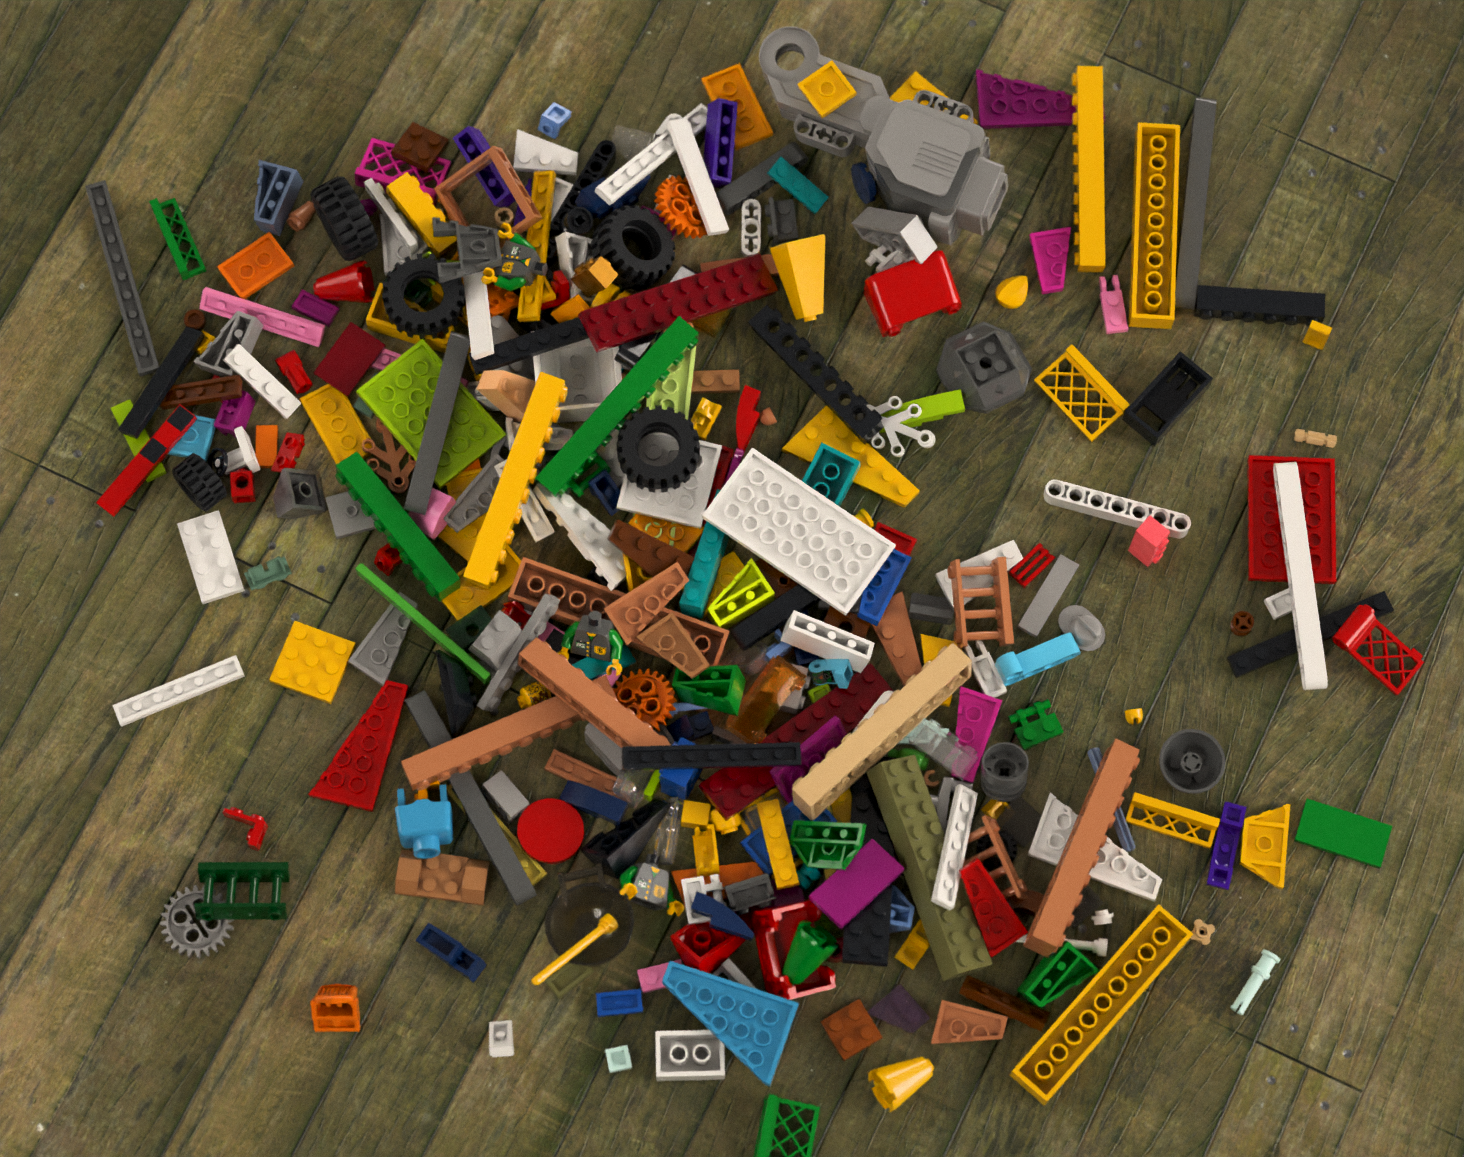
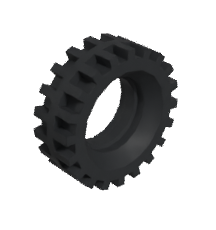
[382,254,466,340]

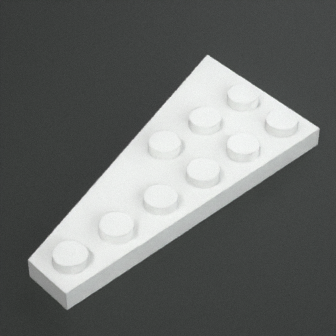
[1028,793,1162,902]

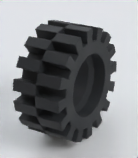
[976,828,1018,870]

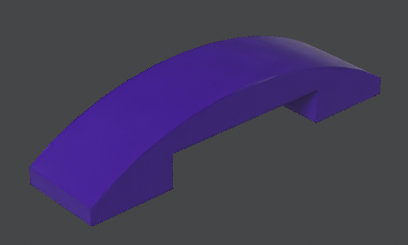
[1206,802,1247,890]

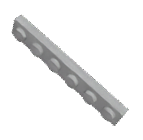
[477,593,560,712]

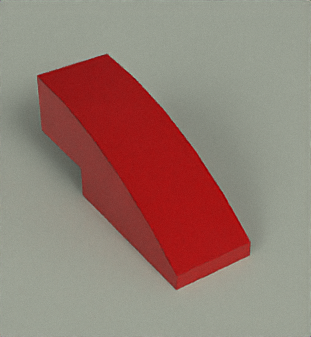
[736,385,761,455]

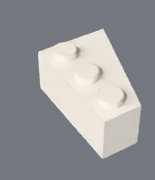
[555,232,596,306]

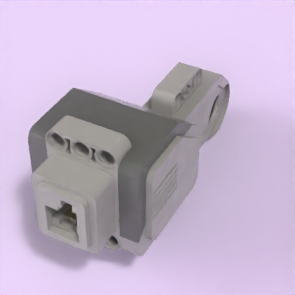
[759,26,1008,246]

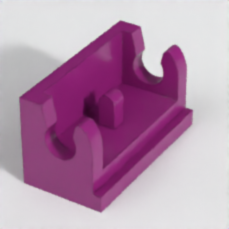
[213,391,256,439]

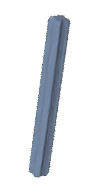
[1088,747,1135,852]

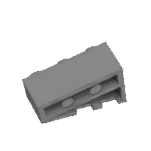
[193,311,264,377]

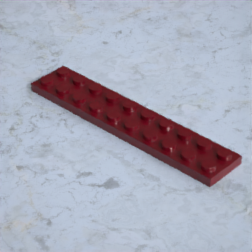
[578,254,778,353]
[699,663,894,821]

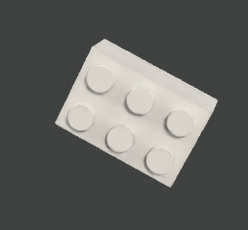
[655,1030,725,1081]

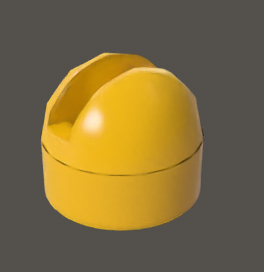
[1124,708,1143,725]

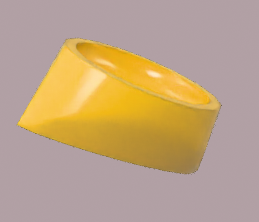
[995,276,1028,309]

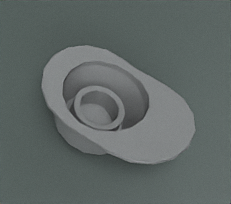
[1058,605,1105,651]

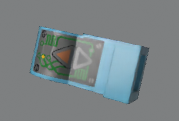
[808,659,853,689]

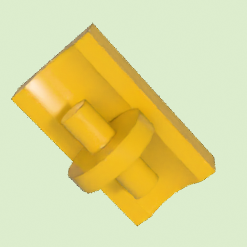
[691,397,722,440]

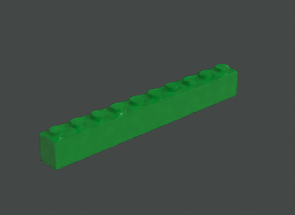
[535,316,699,498]

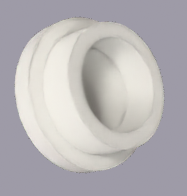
[1091,909,1114,925]

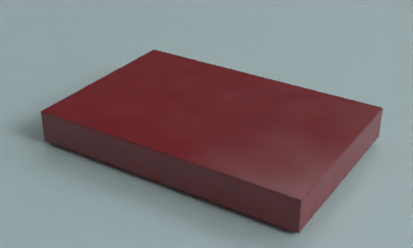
[313,322,386,398]

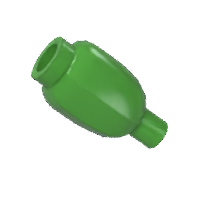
[888,748,929,771]

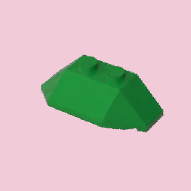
[789,820,866,870]

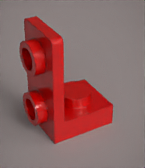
[541,270,570,310]
[223,807,268,851]

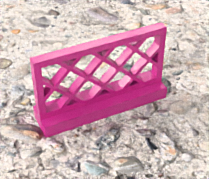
[355,138,451,207]

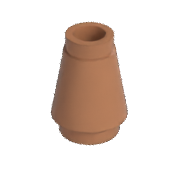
[287,201,316,232]

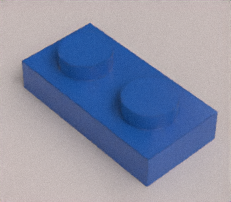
[596,989,643,1017]

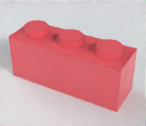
[1128,515,1170,567]

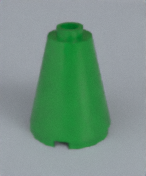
[782,921,838,985]

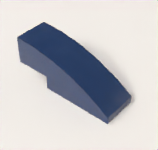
[559,780,628,826]
[691,892,754,941]
[415,923,487,983]

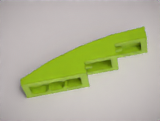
[879,389,965,433]

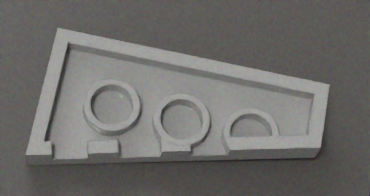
[348,592,418,686]

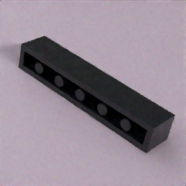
[1194,285,1325,326]

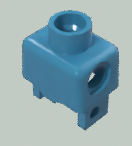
[395,784,453,859]

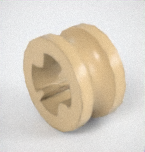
[495,207,514,229]

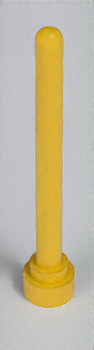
[532,914,618,985]

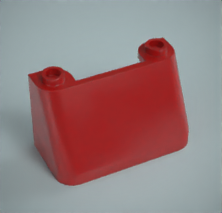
[864,250,962,337]
[752,900,836,1000]

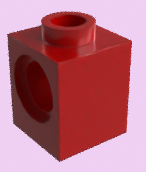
[230,469,256,504]

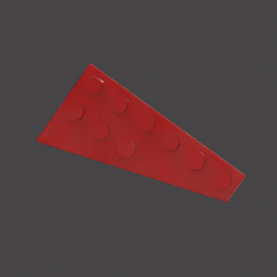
[308,680,409,812]

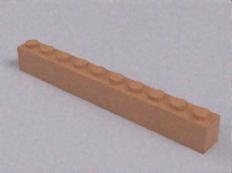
[401,675,617,791]

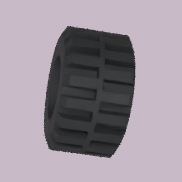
[172,453,227,512]

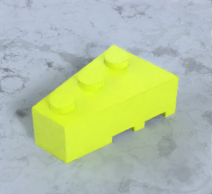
[707,558,775,629]

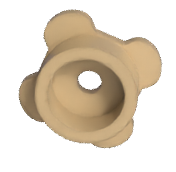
[1190,919,1215,945]

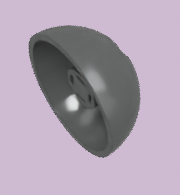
[1159,729,1226,794]

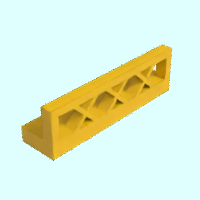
[1126,792,1220,849]

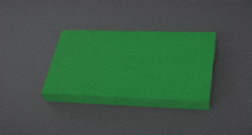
[1294,798,1392,869]

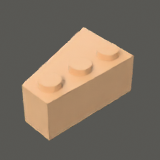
[477,370,535,422]

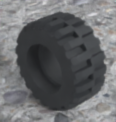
[310,176,378,261]
[591,205,675,290]
[617,405,700,493]

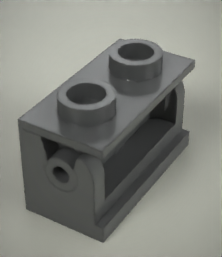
[723,873,776,915]

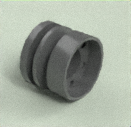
[980,742,1029,802]

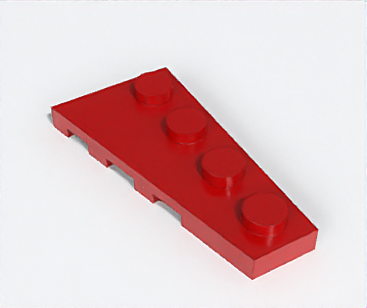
[959,858,1028,958]

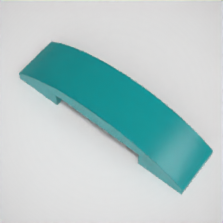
[572,645,636,681]

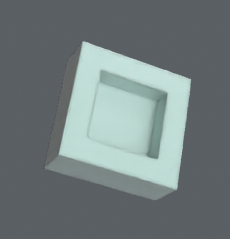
[605,1045,632,1073]

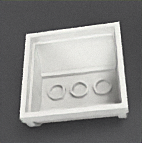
[532,331,622,423]

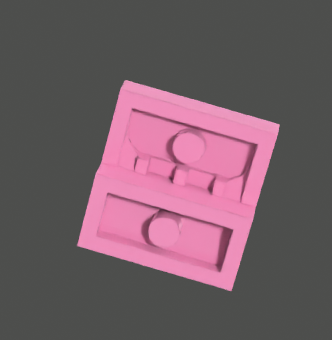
[408,488,456,540]

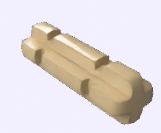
[1294,429,1337,448]

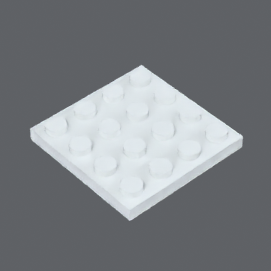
[617,432,722,529]

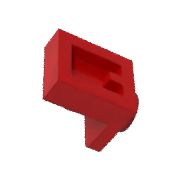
[374,544,403,576]

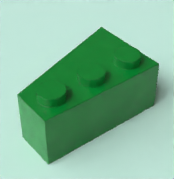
[672,665,746,716]
[1017,940,1100,1008]

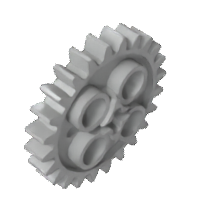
[160,885,234,959]

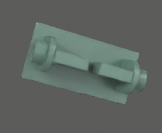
[244,556,292,591]

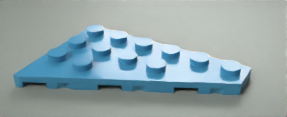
[662,961,799,1087]

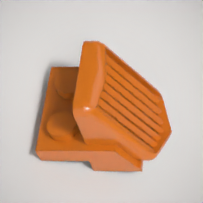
[311,984,360,1032]

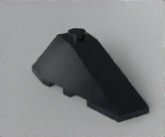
[580,799,671,879]

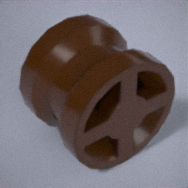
[1230,611,1254,637]

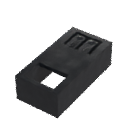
[1122,351,1213,447]

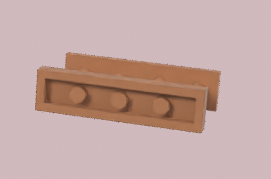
[947,557,1014,649]
[960,815,1028,918]

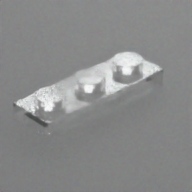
[653,797,684,865]

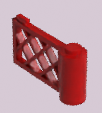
[1332,604,1424,695]

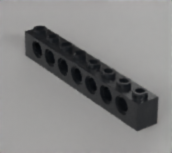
[748,305,883,444]

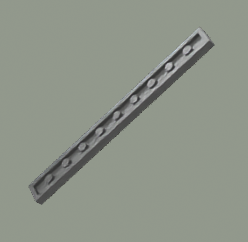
[85,180,159,377]

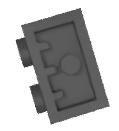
[765,197,798,244]

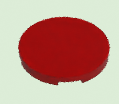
[517,798,584,864]

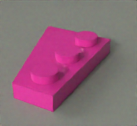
[1029,227,1071,294]

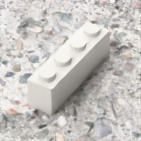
[780,610,875,673]

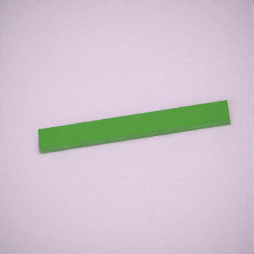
[355,563,492,686]

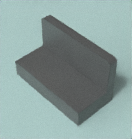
[908,593,954,625]

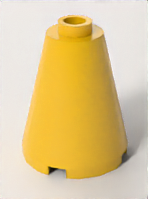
[868,1057,934,1112]

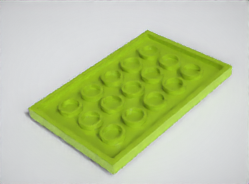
[356,339,506,489]

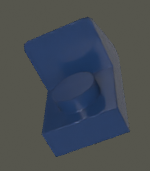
[588,469,621,516]
[666,711,714,743]

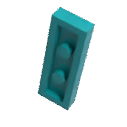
[766,157,828,214]

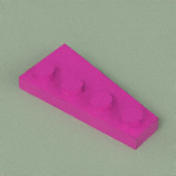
[952,686,1002,783]

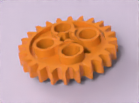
[654,175,707,239]
[612,668,677,732]

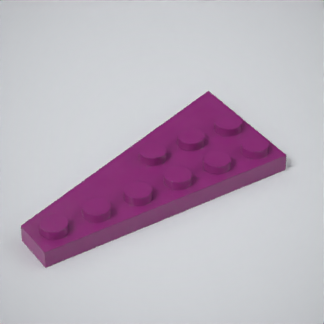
[975,69,1105,129]

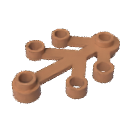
[362,418,416,493]

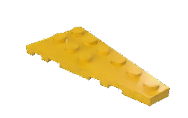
[782,405,920,508]

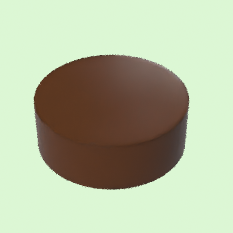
[184,309,206,331]

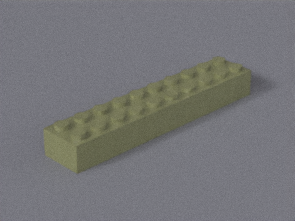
[866,755,992,981]

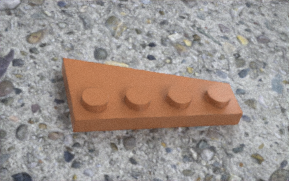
[603,562,689,646]
[870,592,922,687]

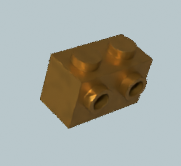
[570,256,619,298]

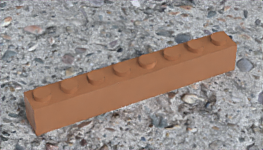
[518,637,671,772]

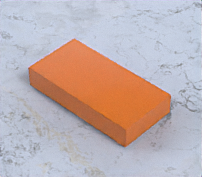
[255,425,278,468]

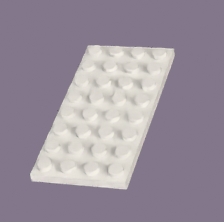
[702,448,896,616]

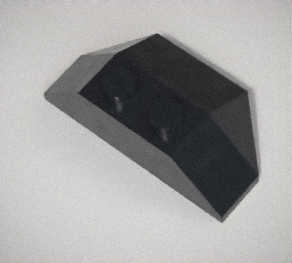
[435,650,477,739]

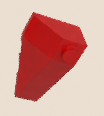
[670,906,760,973]

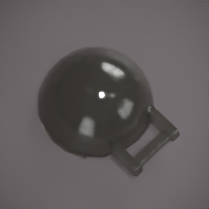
[545,862,634,967]

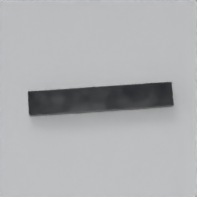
[118,326,205,439]

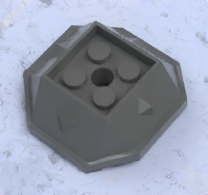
[936,321,1032,414]

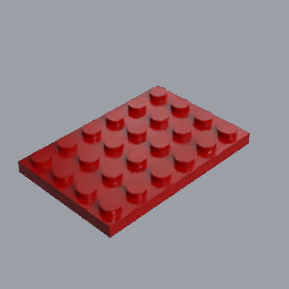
[1247,455,1336,584]

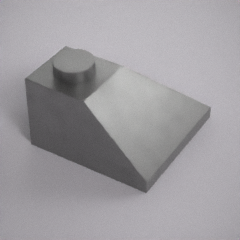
[273,468,327,519]

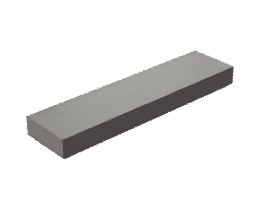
[1017,554,1079,638]

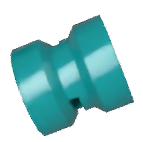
[796,862,822,891]

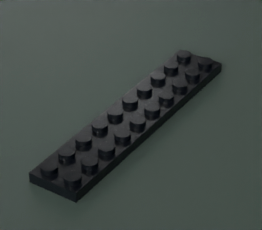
[842,757,896,967]

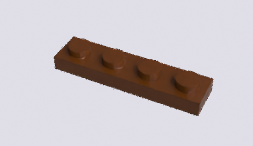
[160,375,243,410]
[959,975,1050,1031]

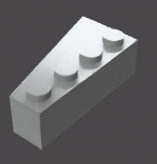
[851,207,938,264]

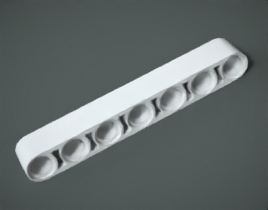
[1043,480,1191,539]

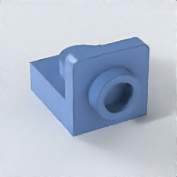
[538,102,571,139]
[765,629,792,666]

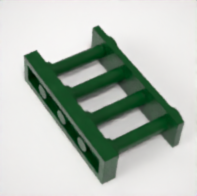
[194,862,290,921]

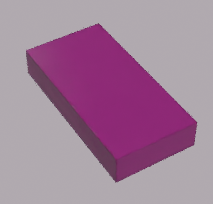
[292,289,340,328]

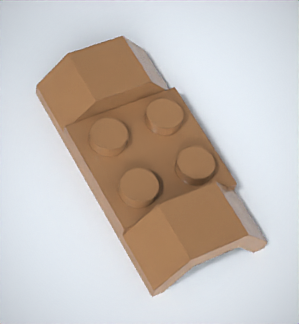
[395,850,491,906]

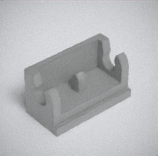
[481,770,530,825]

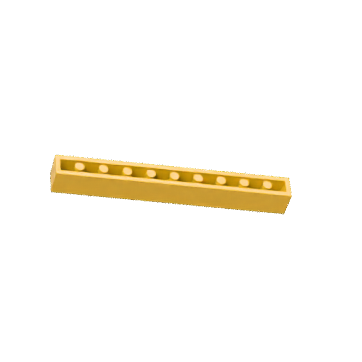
[1072,66,1105,272]

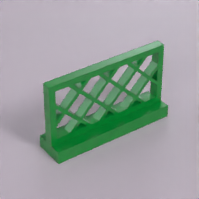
[753,1094,820,1157]

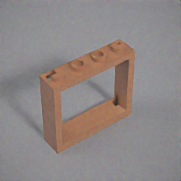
[434,146,543,249]

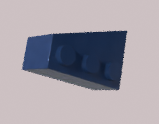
[575,168,651,220]

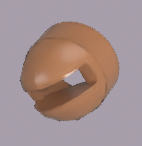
[760,407,777,426]

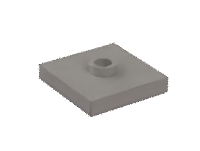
[325,491,376,539]

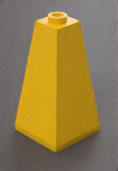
[770,234,825,322]

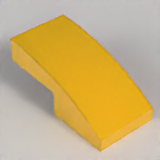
[894,919,930,970]

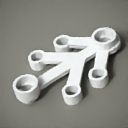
[857,396,936,457]

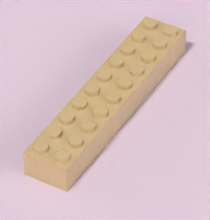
[792,643,972,821]

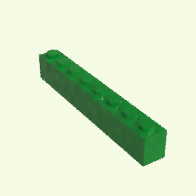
[335,452,460,602]

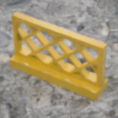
[1034,344,1130,442]

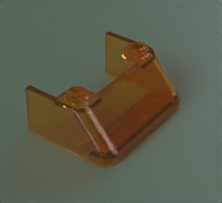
[724,653,806,744]

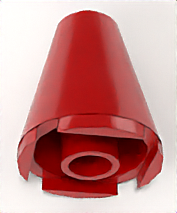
[313,260,374,303]

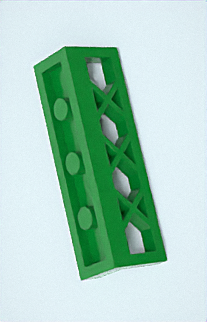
[149,198,206,281]

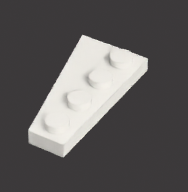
[935,540,1023,611]

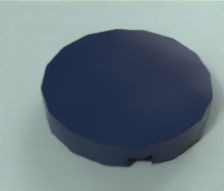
[851,162,877,204]

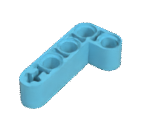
[995,633,1081,686]

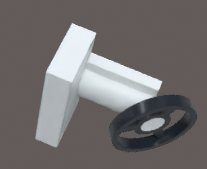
[207,426,261,478]

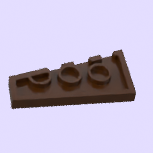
[607,519,695,597]

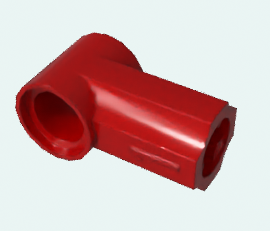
[275,349,313,394]

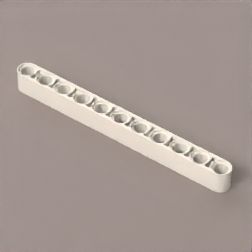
[1273,462,1328,690]

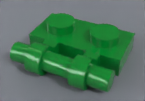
[1008,699,1064,751]

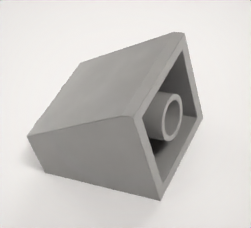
[468,610,522,672]
[584,722,633,780]

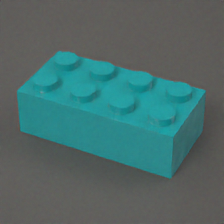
[802,443,861,507]

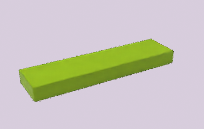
[111,399,167,483]

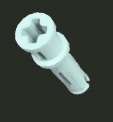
[1230,949,1280,1015]

